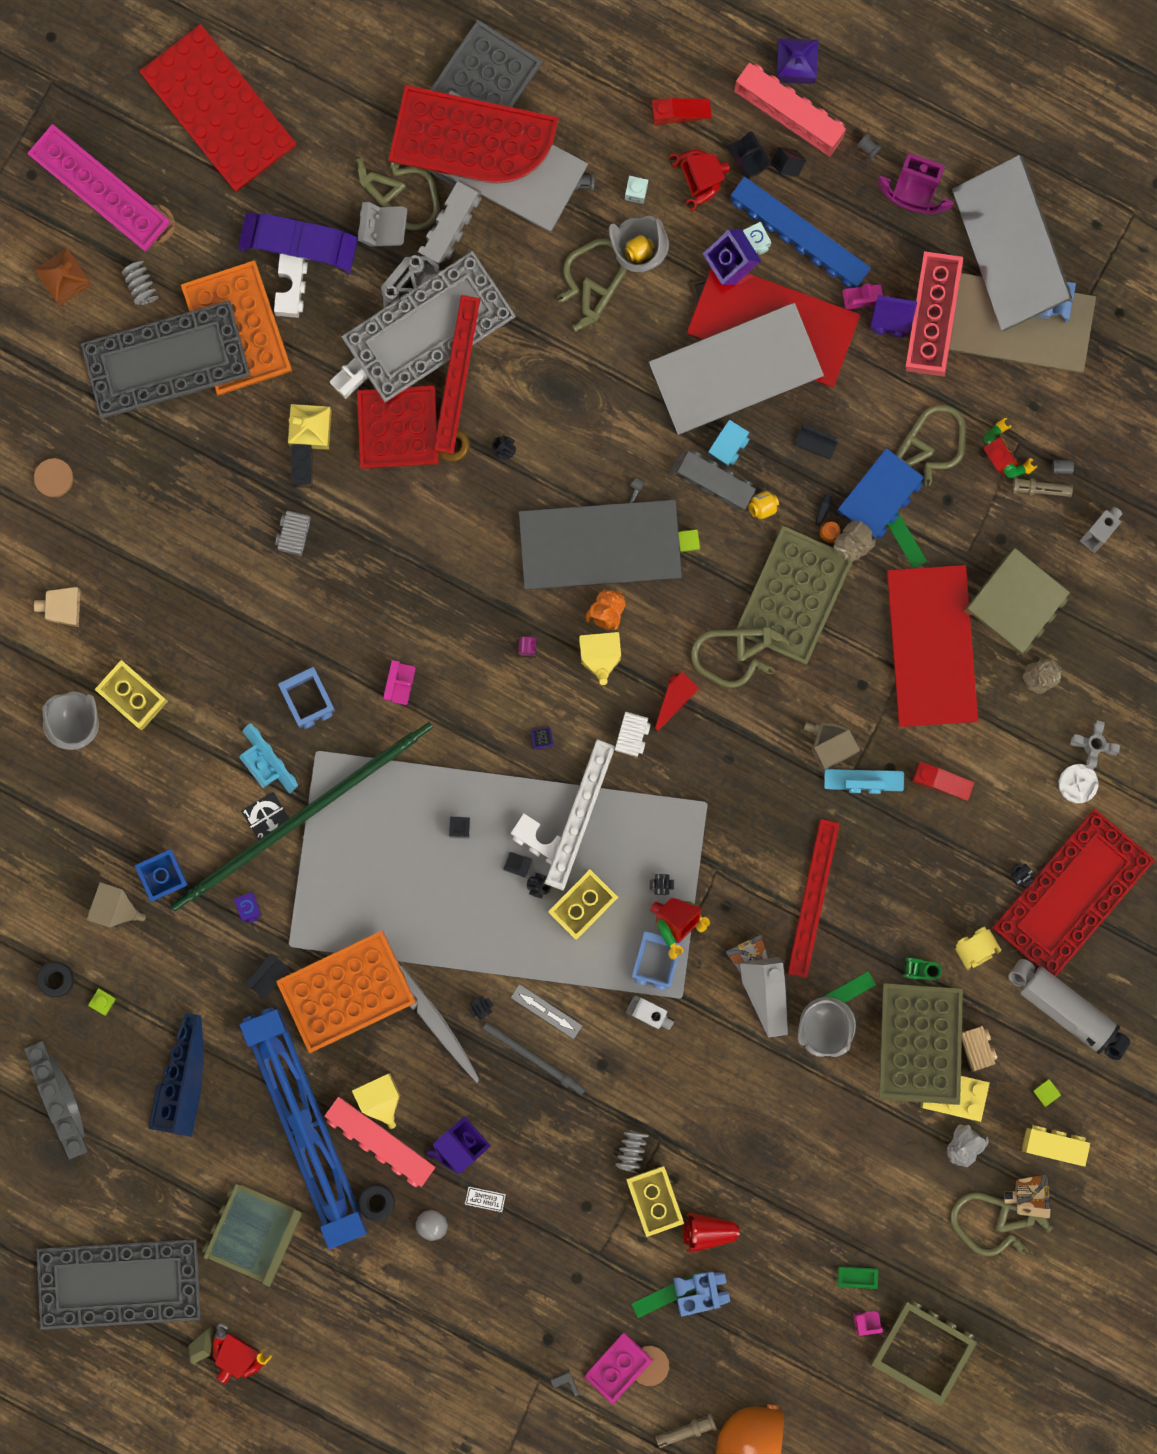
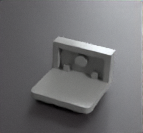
[358,202,407,247]

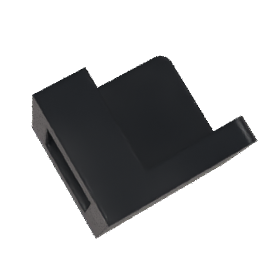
[771,147,807,177]
[449,816,470,839]
[503,852,532,878]

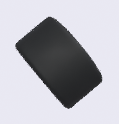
[37,962,74,998]
[359,1184,395,1221]

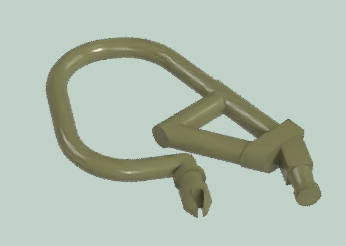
[356,154,440,231]
[556,238,627,332]
[895,405,966,486]
[691,627,791,688]
[951,1192,1054,1256]

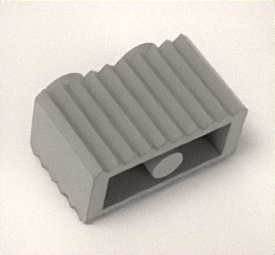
[275,511,311,556]

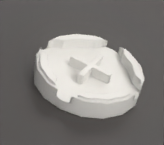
[1058,764,1098,804]

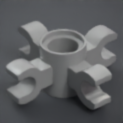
[1070,720,1120,770]

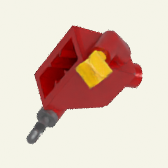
[213,1323,272,1384]

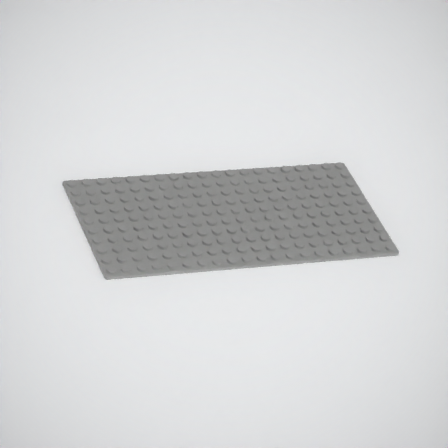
[289,751,707,998]

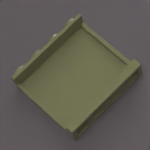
[963,548,1070,655]

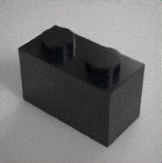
[291,445,313,488]

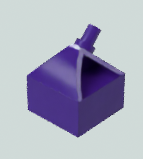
[776,38,818,84]
[703,229,761,285]
[427,1116,491,1174]

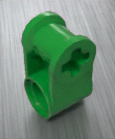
[903,957,942,981]

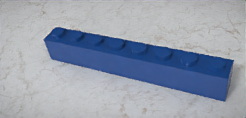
[730,176,871,288]

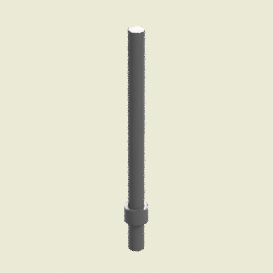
[483,1022,586,1095]

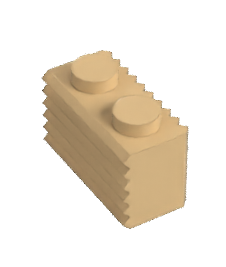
[962,1026,997,1072]

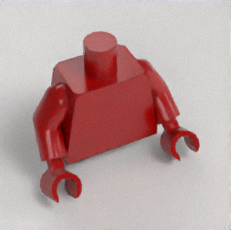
[669,149,730,212]

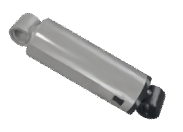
[1009,959,1131,1060]

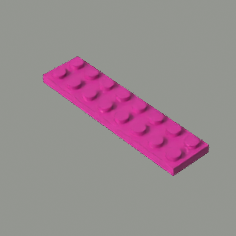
[27,124,171,252]

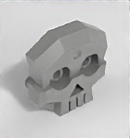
[381,255,441,308]

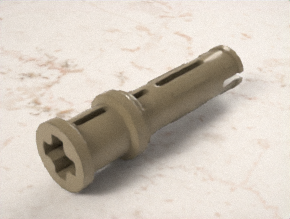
[1012,477,1073,497]
[655,1413,717,1448]

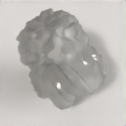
[947,1124,989,1167]

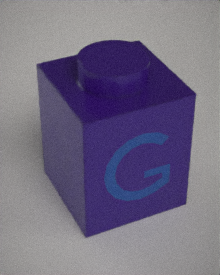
[234,892,262,924]

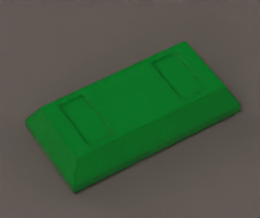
[837,1267,878,1289]

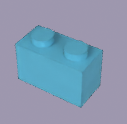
[707,420,750,468]

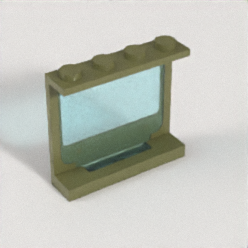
[202,1183,303,1287]

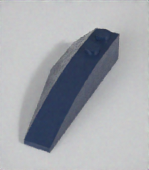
[148,1013,203,1137]

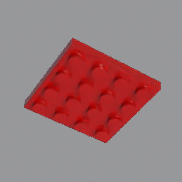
[357,386,439,469]

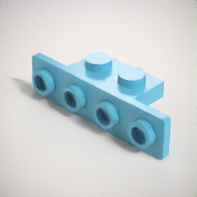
[239,723,298,793]
[824,769,904,794]

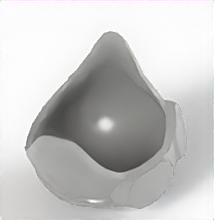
[608,216,669,272]
[42,692,99,750]
[798,997,856,1057]

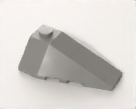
[740,957,788,1038]

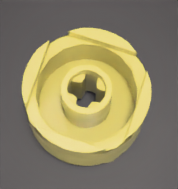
[955,927,1002,970]

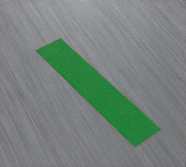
[887,511,927,569]
[803,972,876,1010]
[631,1271,700,1318]

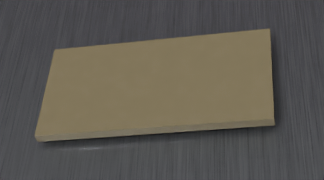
[949,273,1096,374]

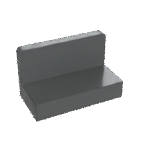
[551,1369,579,1396]

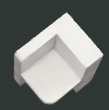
[330,358,368,399]

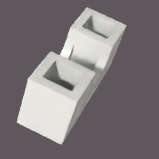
[274,254,308,318]
[511,814,561,865]

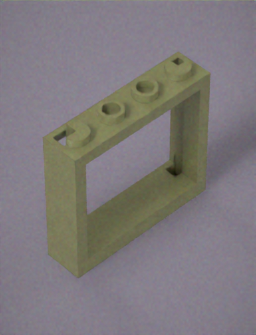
[870,1300,977,1406]

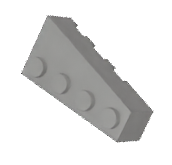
[418,180,482,263]

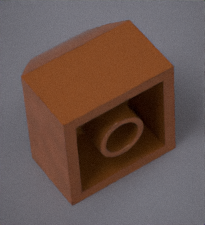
[34,248,91,306]

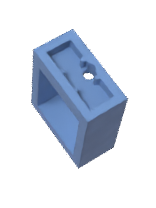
[278,667,335,729]
[631,931,683,991]

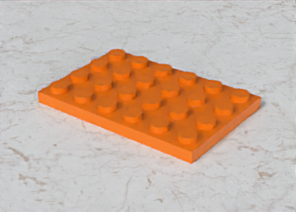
[181,260,292,396]
[276,930,417,1054]

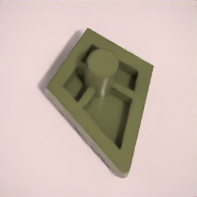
[188,1327,214,1364]

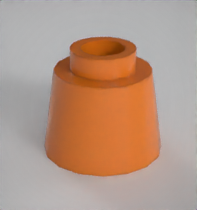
[819,522,841,543]

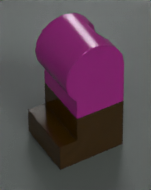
[516,637,536,658]

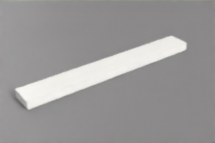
[545,739,615,890]

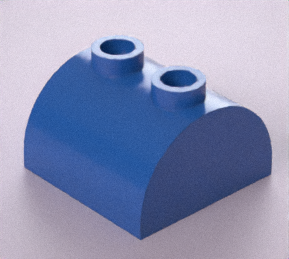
[135,849,188,902]

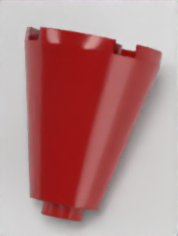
[683,1212,740,1253]

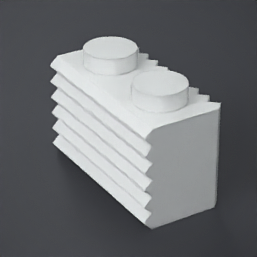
[615,712,651,757]

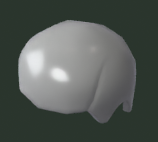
[415,1210,448,1241]

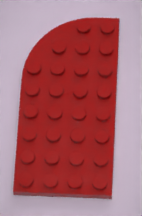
[389,85,558,183]

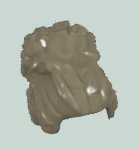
[833,521,876,562]
[1022,658,1062,694]

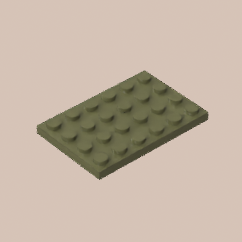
[736,526,852,665]
[879,983,963,1105]

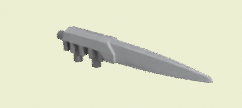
[400,965,479,1083]

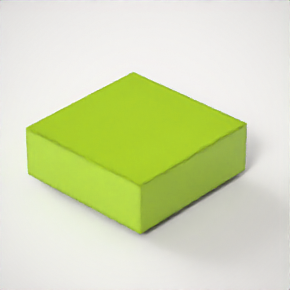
[678,530,700,552]
[1033,1079,1061,1107]

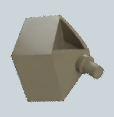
[804,722,860,771]
[87,882,146,929]

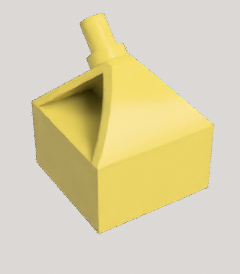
[288,404,332,450]
[579,632,621,685]
[352,1074,400,1129]

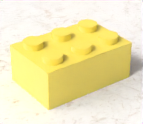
[95,660,168,731]
[548,870,618,940]
[920,1076,990,1122]
[1021,1125,1090,1166]
[626,1166,684,1237]

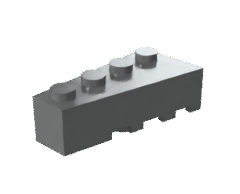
[668,450,756,510]

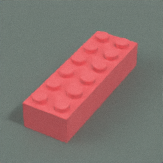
[734,62,846,157]
[906,251,963,377]

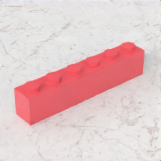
[325,1096,436,1187]

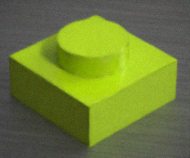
[88,988,116,1016]

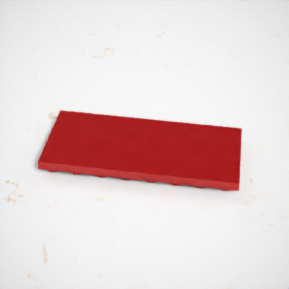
[687,268,861,388]
[887,565,978,728]
[992,808,1155,977]

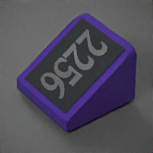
[531,727,554,750]

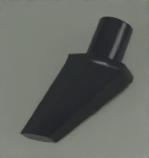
[815,494,832,526]

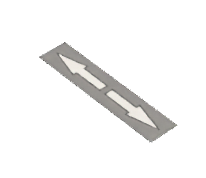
[511,984,582,1039]

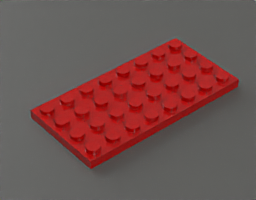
[139,24,297,193]

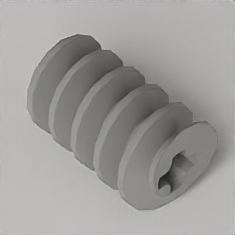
[122,261,159,305]
[615,1130,649,1174]

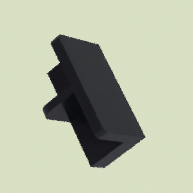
[726,131,771,179]

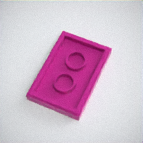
[583,1332,653,1405]

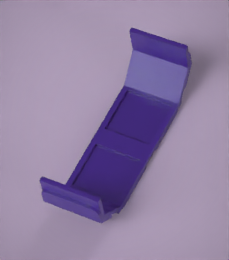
[238,213,358,275]

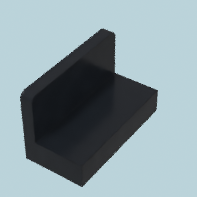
[794,424,839,460]
[245,954,290,999]

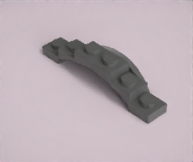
[24,1041,89,1160]

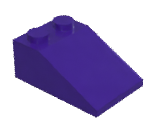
[870,295,917,338]

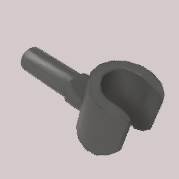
[629,478,644,503]

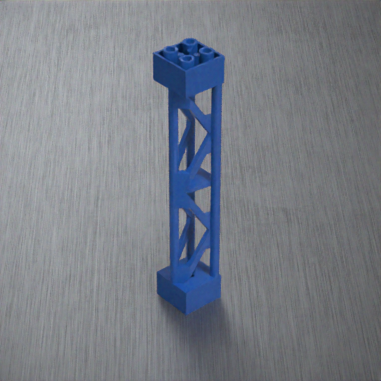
[239,1007,368,1249]

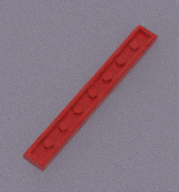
[434,295,481,454]
[787,819,840,978]

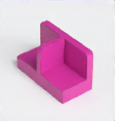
[842,283,889,310]
[383,660,416,705]
[853,1311,883,1336]

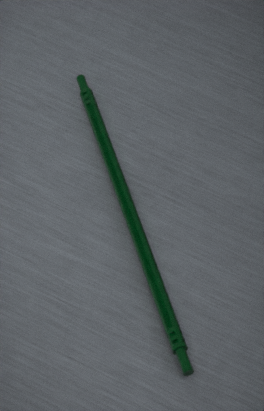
[170,722,433,911]

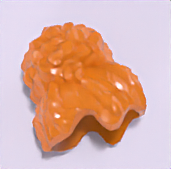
[586,589,626,631]

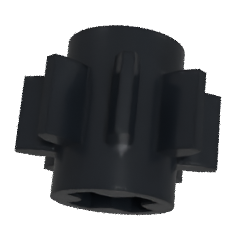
[492,435,516,460]
[1010,863,1035,887]
[527,873,551,899]
[650,874,674,895]
[469,996,493,1020]

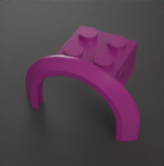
[877,153,954,214]

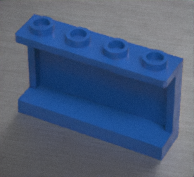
[837,448,924,540]

